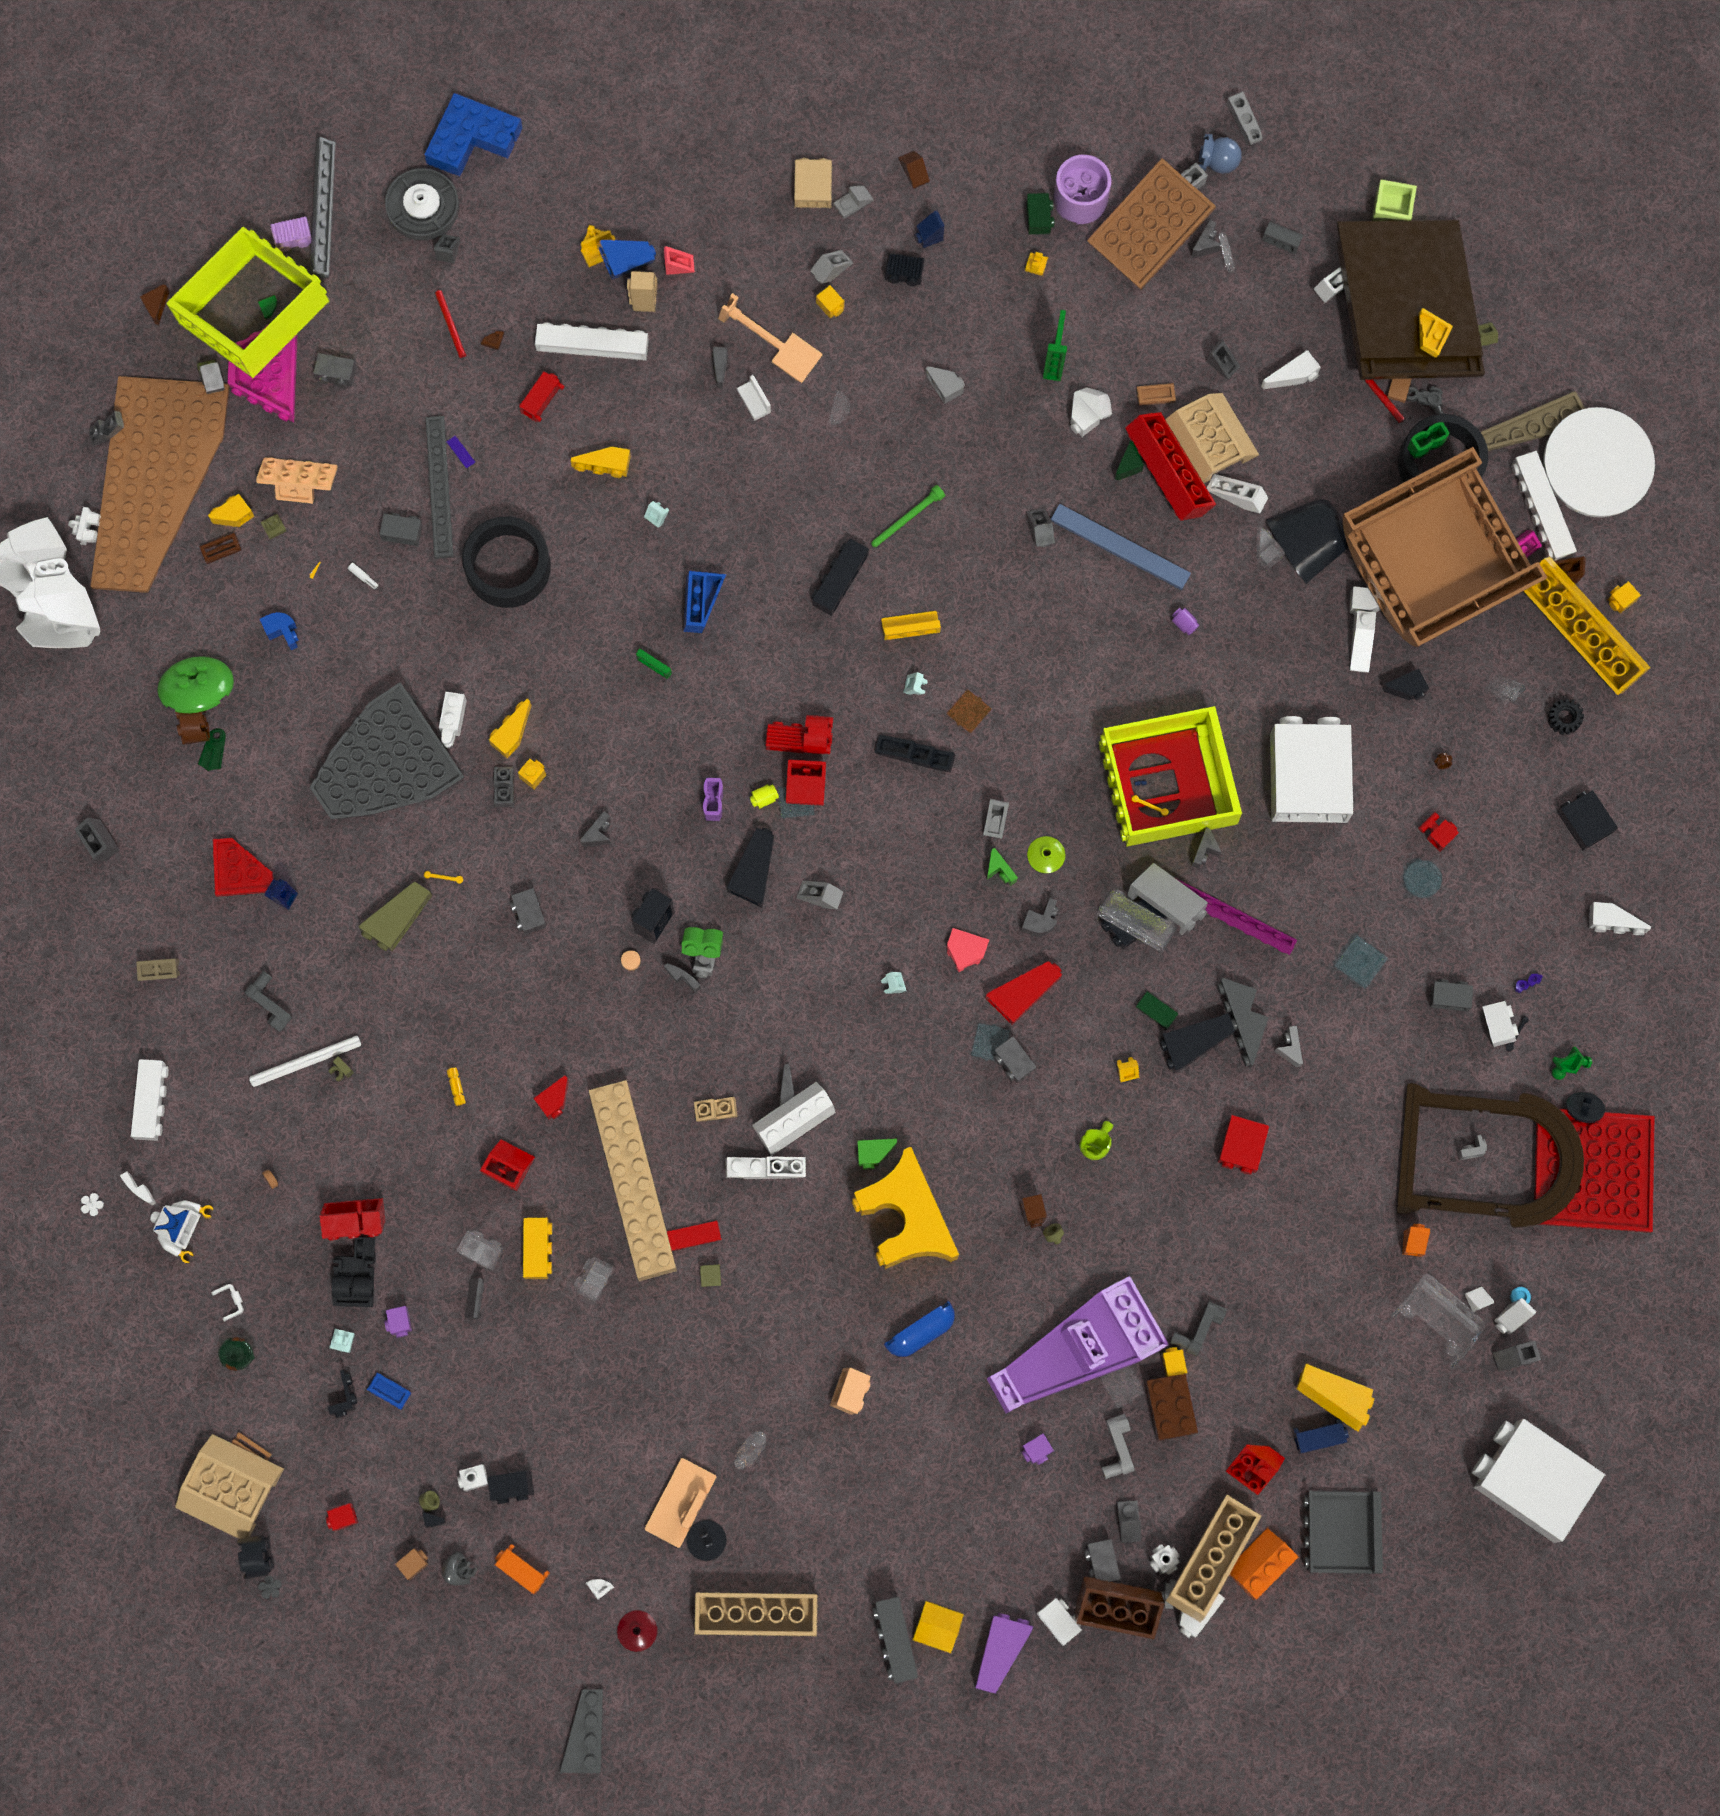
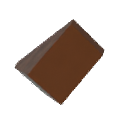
[898,151,930,189]
[140,285,170,325]

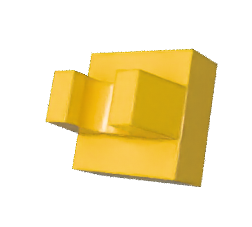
[1025,252,1048,276]
[1117,1057,1139,1082]

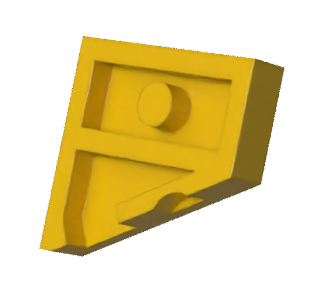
[1419,308,1453,358]

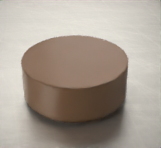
[262,1169,278,1189]

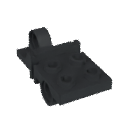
[331,1237,376,1307]

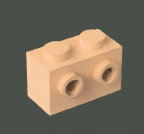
[830,1368,871,1414]

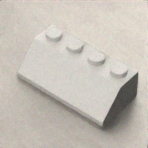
[752,1082,836,1156]

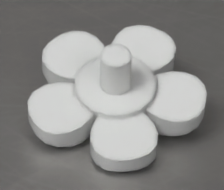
[81,1193,104,1216]

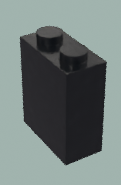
[1558,790,1618,851]

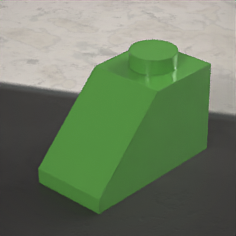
[857,1139,897,1170]

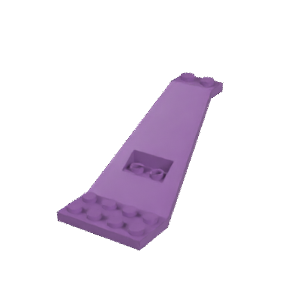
[987,1276,1169,1414]

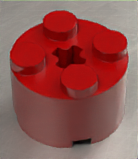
[803,715,834,755]

